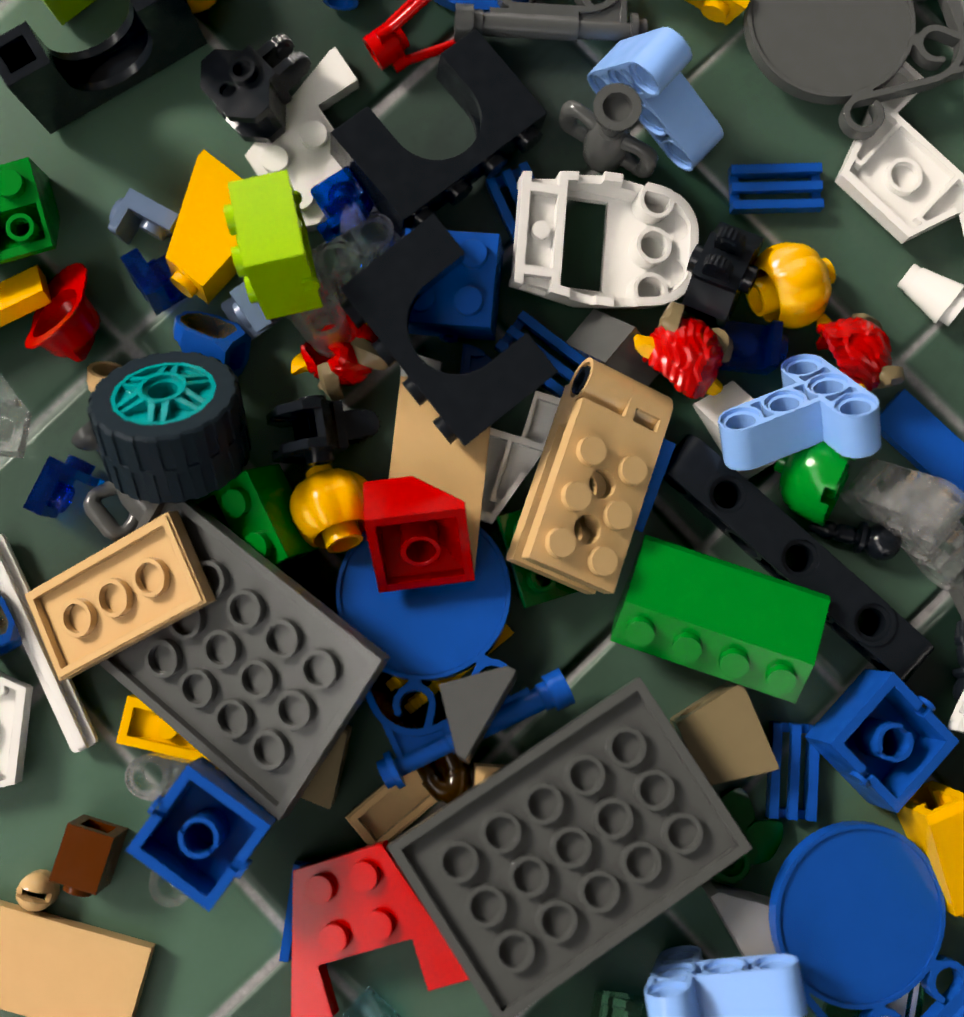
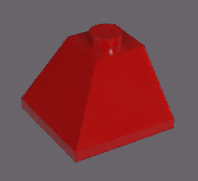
[363,476,475,593]

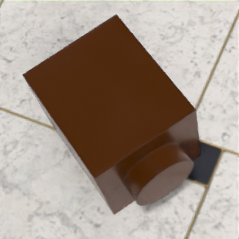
[49,814,129,897]

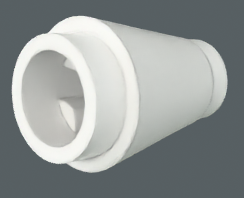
[897,263,964,326]

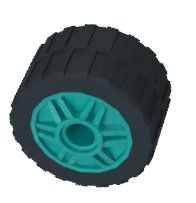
[87,351,251,504]

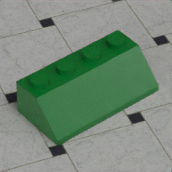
[610,534,831,704]

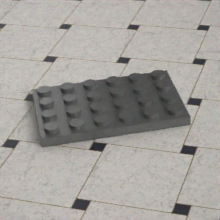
[99,499,391,821]
[387,677,753,1017]

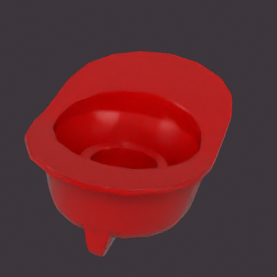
[24,263,101,362]

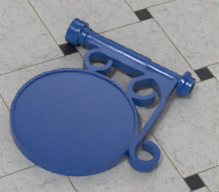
[336,527,575,789]
[769,821,964,1017]

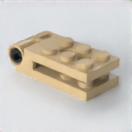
[505,357,673,595]

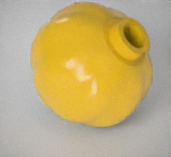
[746,242,836,329]
[289,464,367,553]

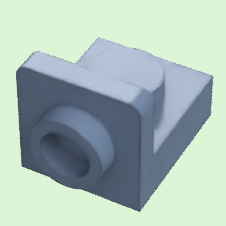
[108,188,179,244]
[221,282,284,341]

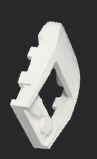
[509,171,699,309]

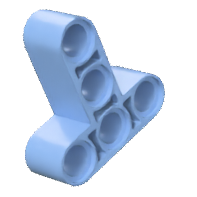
[587,27,724,172]
[718,354,881,471]
[644,945,808,1017]

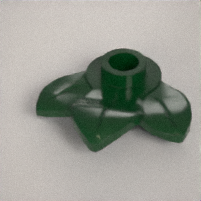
[712,787,783,884]

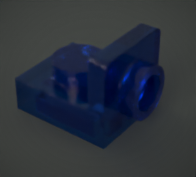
[311,166,374,243]
[120,248,187,316]
[717,320,789,375]
[23,454,105,518]

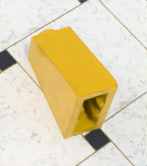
[165,150,242,304]
[896,780,964,917]

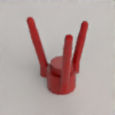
[362,0,456,73]

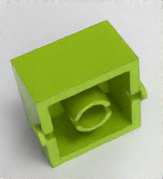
[223,169,323,320]

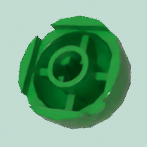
[774,441,856,526]

